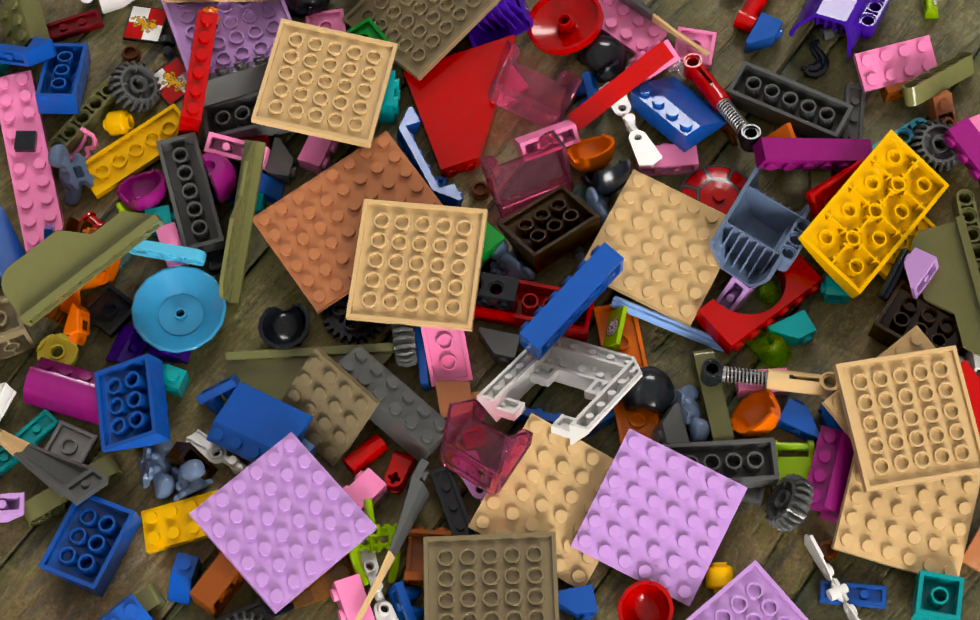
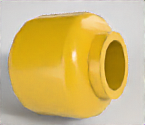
[103,110,134,137]
[705,562,734,594]

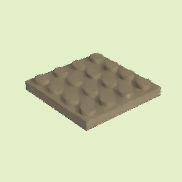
[281,347,381,467]

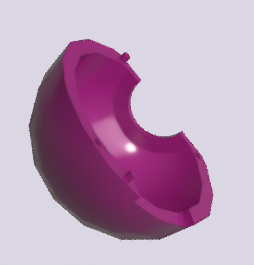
[201,153,237,203]
[116,168,167,211]

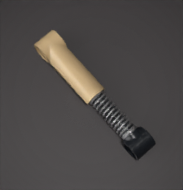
[700,358,838,399]

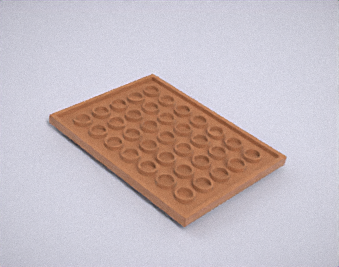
[253,130,443,314]

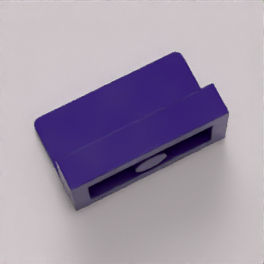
[105,324,147,364]

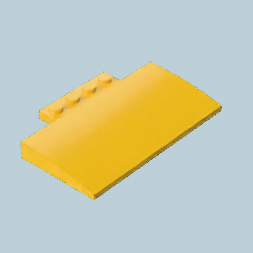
[798,129,949,299]

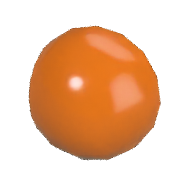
[564,133,616,173]
[730,389,781,438]

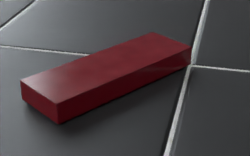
[46,8,104,43]

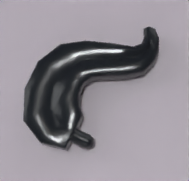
[801,39,830,79]

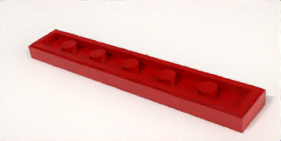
[567,41,674,131]

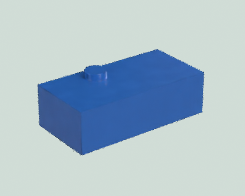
[35,43,91,114]

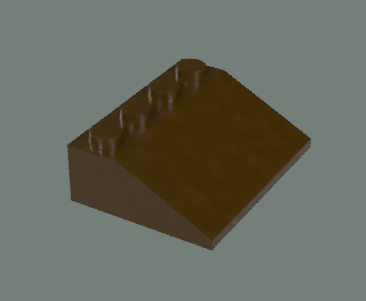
[497,184,601,274]
[868,279,962,352]

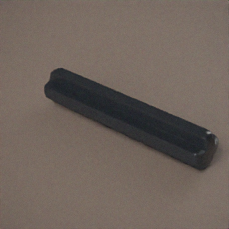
[877,248,911,302]

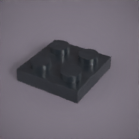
[85,282,133,338]

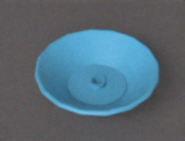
[131,265,227,353]

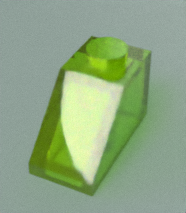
[745,330,793,368]

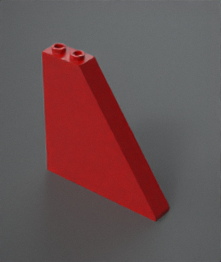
[403,34,516,178]

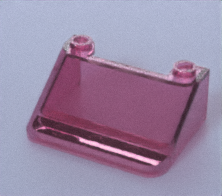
[488,41,582,127]
[479,130,574,219]
[440,399,533,495]

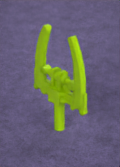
[349,499,400,586]

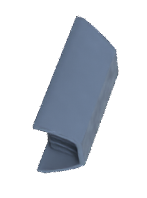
[709,166,810,287]

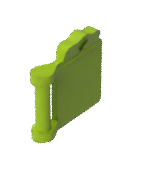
[772,440,814,489]

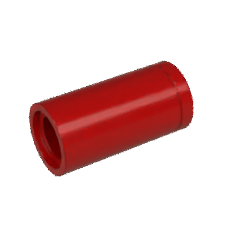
[342,433,389,476]

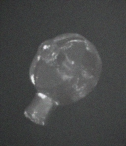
[668,60,686,81]

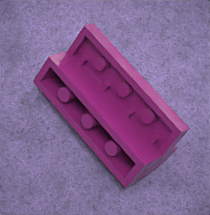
[23,357,99,425]
[807,425,854,523]

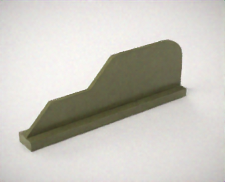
[219,140,266,304]
[1,211,165,327]
[911,215,980,356]
[225,343,395,401]

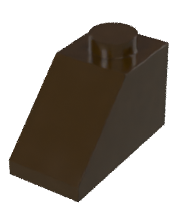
[165,442,218,480]

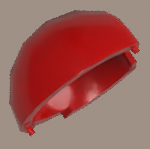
[617,580,674,620]

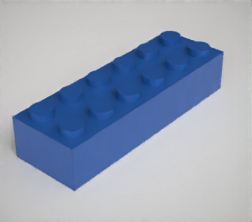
[519,242,624,361]

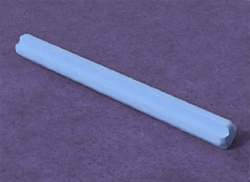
[611,296,724,352]

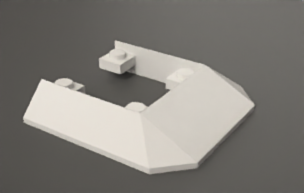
[477,337,643,445]

